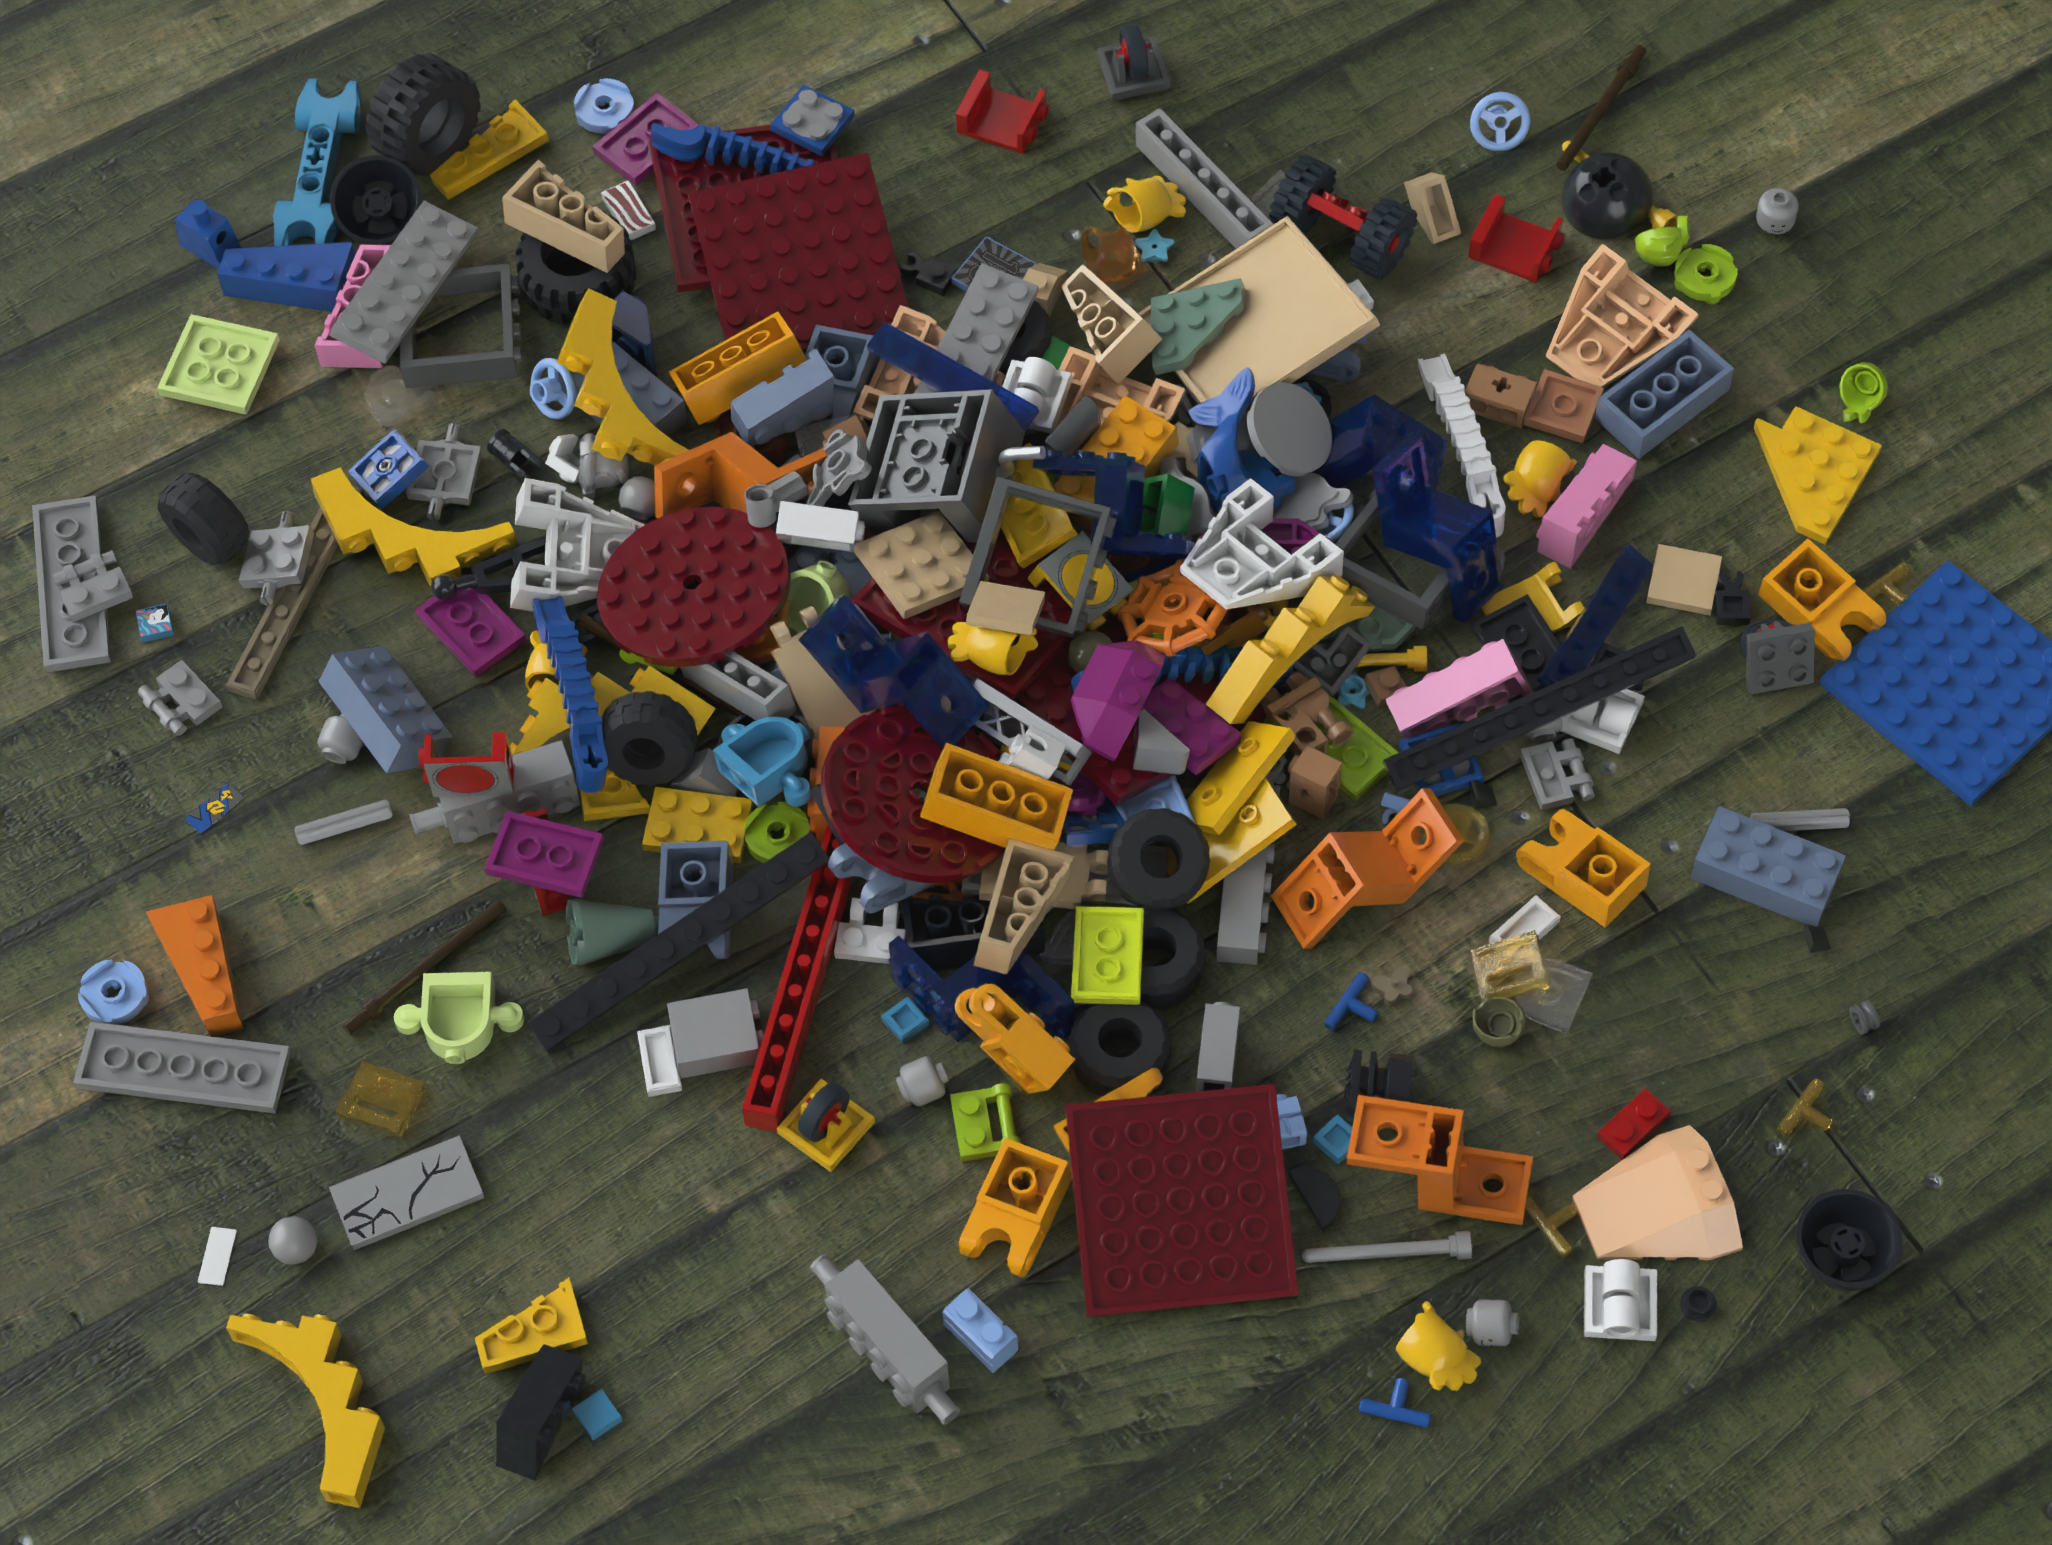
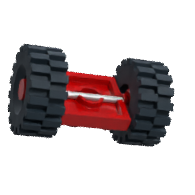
[1269,154,1417,280]

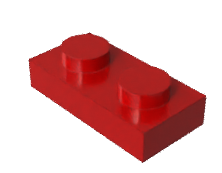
[1597,1089,1671,1160]

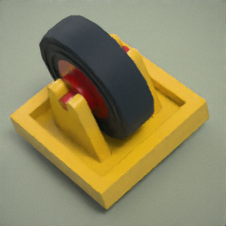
[777,1079,875,1172]

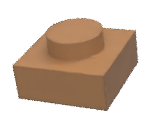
[1364,666,1407,707]

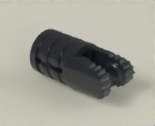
[487,429,546,481]

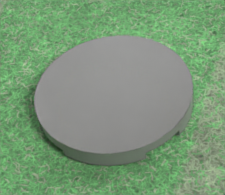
[1247,382,1332,477]

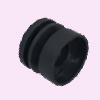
[1343,1049,1413,1122]

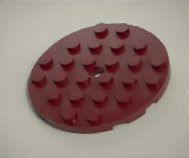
[597,507,791,667]
[821,706,1006,883]

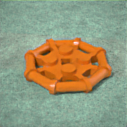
[1117,559,1229,657]

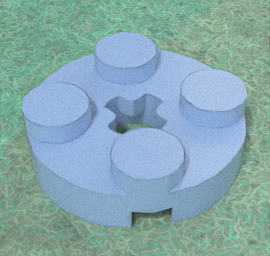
[574,79,635,134]
[78,959,149,1025]

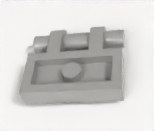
[52,551,133,622]
[138,660,222,736]
[1520,738,1595,811]

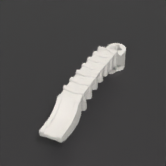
[1418,354,1505,539]

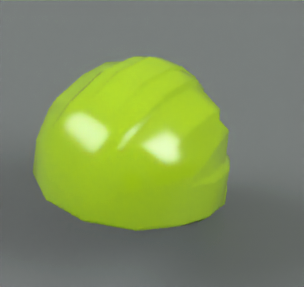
[1635,215,1690,267]
[1839,362,1888,423]

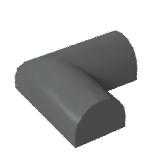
[1045,395,1101,464]
[1293,625,1373,697]

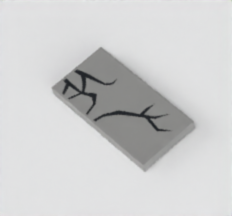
[329,1135,484,1251]

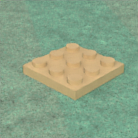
[854,510,989,619]

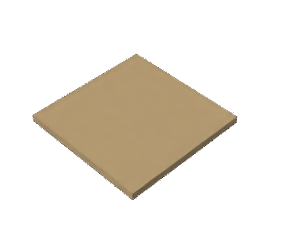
[1138,216,1380,415]

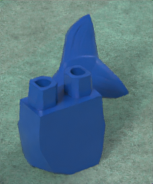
[1188,367,1295,513]

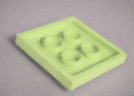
[157,314,280,415]

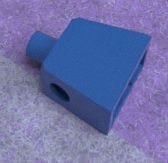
[175,200,241,269]

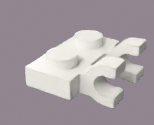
[834,898,906,966]

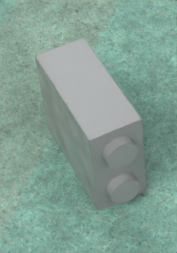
[667,988,763,1078]
[1196,1002,1240,1092]

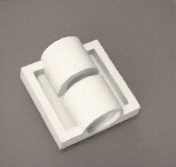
[998,357,1073,433]
[1560,689,1645,754]
[1584,1259,1657,1341]

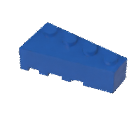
[217,242,356,312]

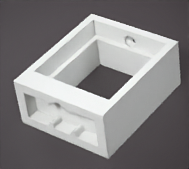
[776,501,865,553]

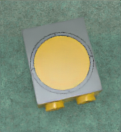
[1027,531,1134,635]

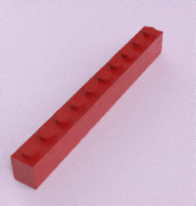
[742,824,854,1133]

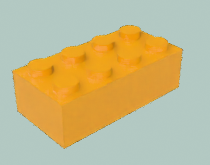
[669,312,807,426]
[1054,395,1179,534]
[920,743,1073,850]

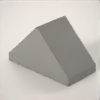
[1133,709,1190,775]
[671,748,739,797]

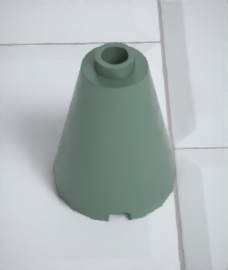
[566,899,659,966]

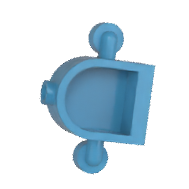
[713,716,812,807]

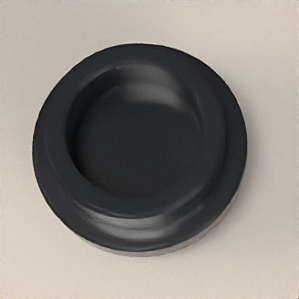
[1680,1286,1717,1322]

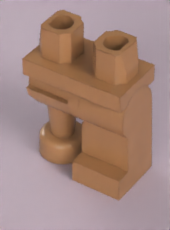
[1261,671,1354,755]

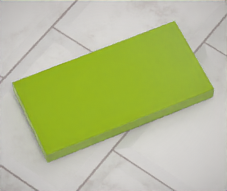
[1264,677,1399,801]

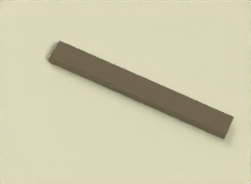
[226,485,365,700]

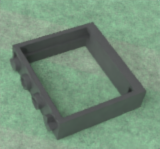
[400,264,522,388]
[959,476,1116,639]
[1335,477,1490,630]

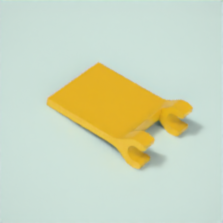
[1478,562,1587,634]

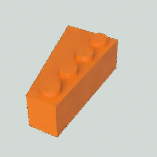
[146,895,244,1037]

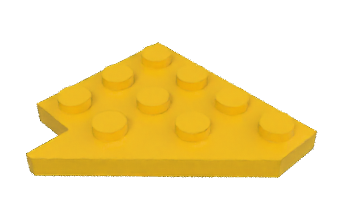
[1754,406,1882,545]

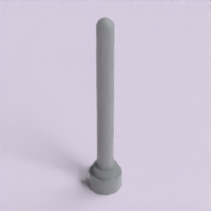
[1302,1231,1472,1263]

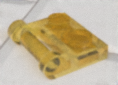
[1470,930,1550,1002]
[336,1061,426,1137]

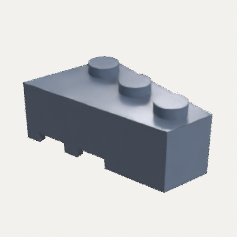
[731,348,834,447]

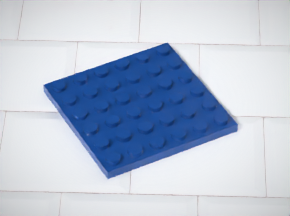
[1819,560,2052,806]

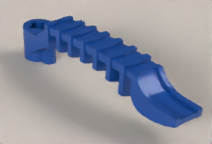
[651,123,814,174]
[533,596,608,793]
[1071,645,1293,693]

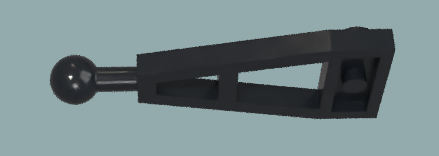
[431,535,546,600]

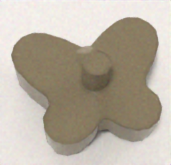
[1371,966,1412,1006]

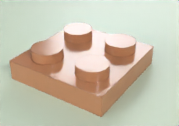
[1523,369,1604,444]

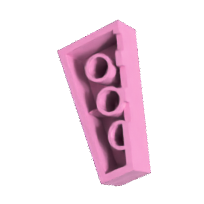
[314,245,391,368]
[1536,444,1637,569]
[1385,639,1533,738]

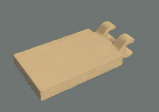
[769,606,875,739]
[979,842,1109,909]

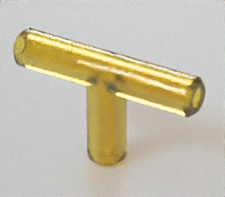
[1862,563,1909,605]
[1777,1079,1833,1136]
[1525,1196,1578,1257]

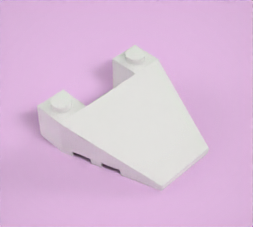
[510,478,644,612]
[1180,478,1344,609]

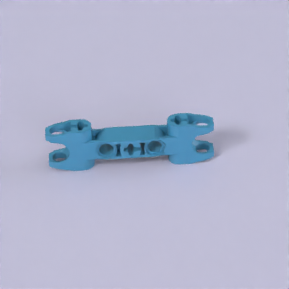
[273,78,362,246]

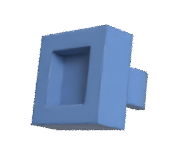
[1381,792,1411,824]

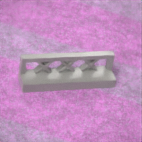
[963,678,1092,786]

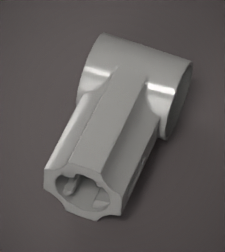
[744,471,808,528]

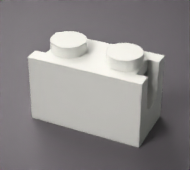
[998,725,1066,780]

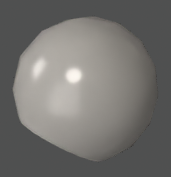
[618,476,655,520]
[269,1216,318,1265]

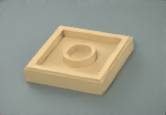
[1646,544,1722,616]
[966,581,1045,635]

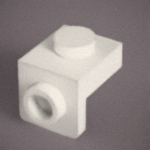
[545,434,580,484]

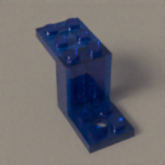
[1311,394,1448,496]
[1372,433,1504,623]
[1033,450,1196,558]
[798,594,990,750]
[888,936,1075,1042]

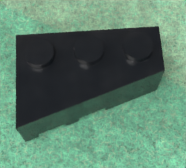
[496,1344,586,1480]

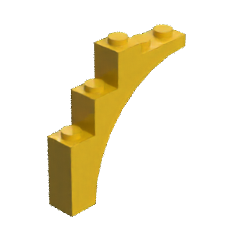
[556,288,689,465]
[311,467,516,588]
[1206,574,1375,724]
[510,665,716,755]
[226,1314,385,1508]

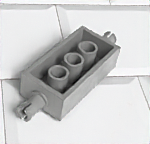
[409,740,607,844]
[810,1254,961,1425]

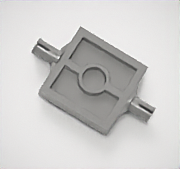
[406,423,482,521]
[239,511,315,605]

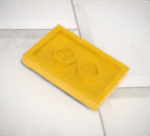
[642,787,753,863]

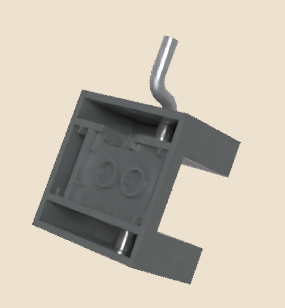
[848,389,1046,543]

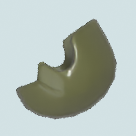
[1067,630,1113,674]
[1472,996,1525,1047]

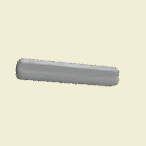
[295,799,392,845]
[1750,808,1850,831]

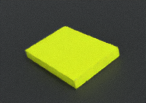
[1071,906,1144,1005]

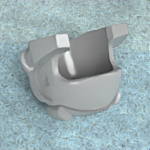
[579,433,630,499]

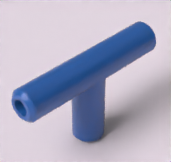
[1324,972,1379,1030]
[1359,1378,1432,1428]

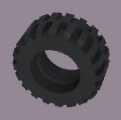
[366,54,481,176]
[515,211,637,324]

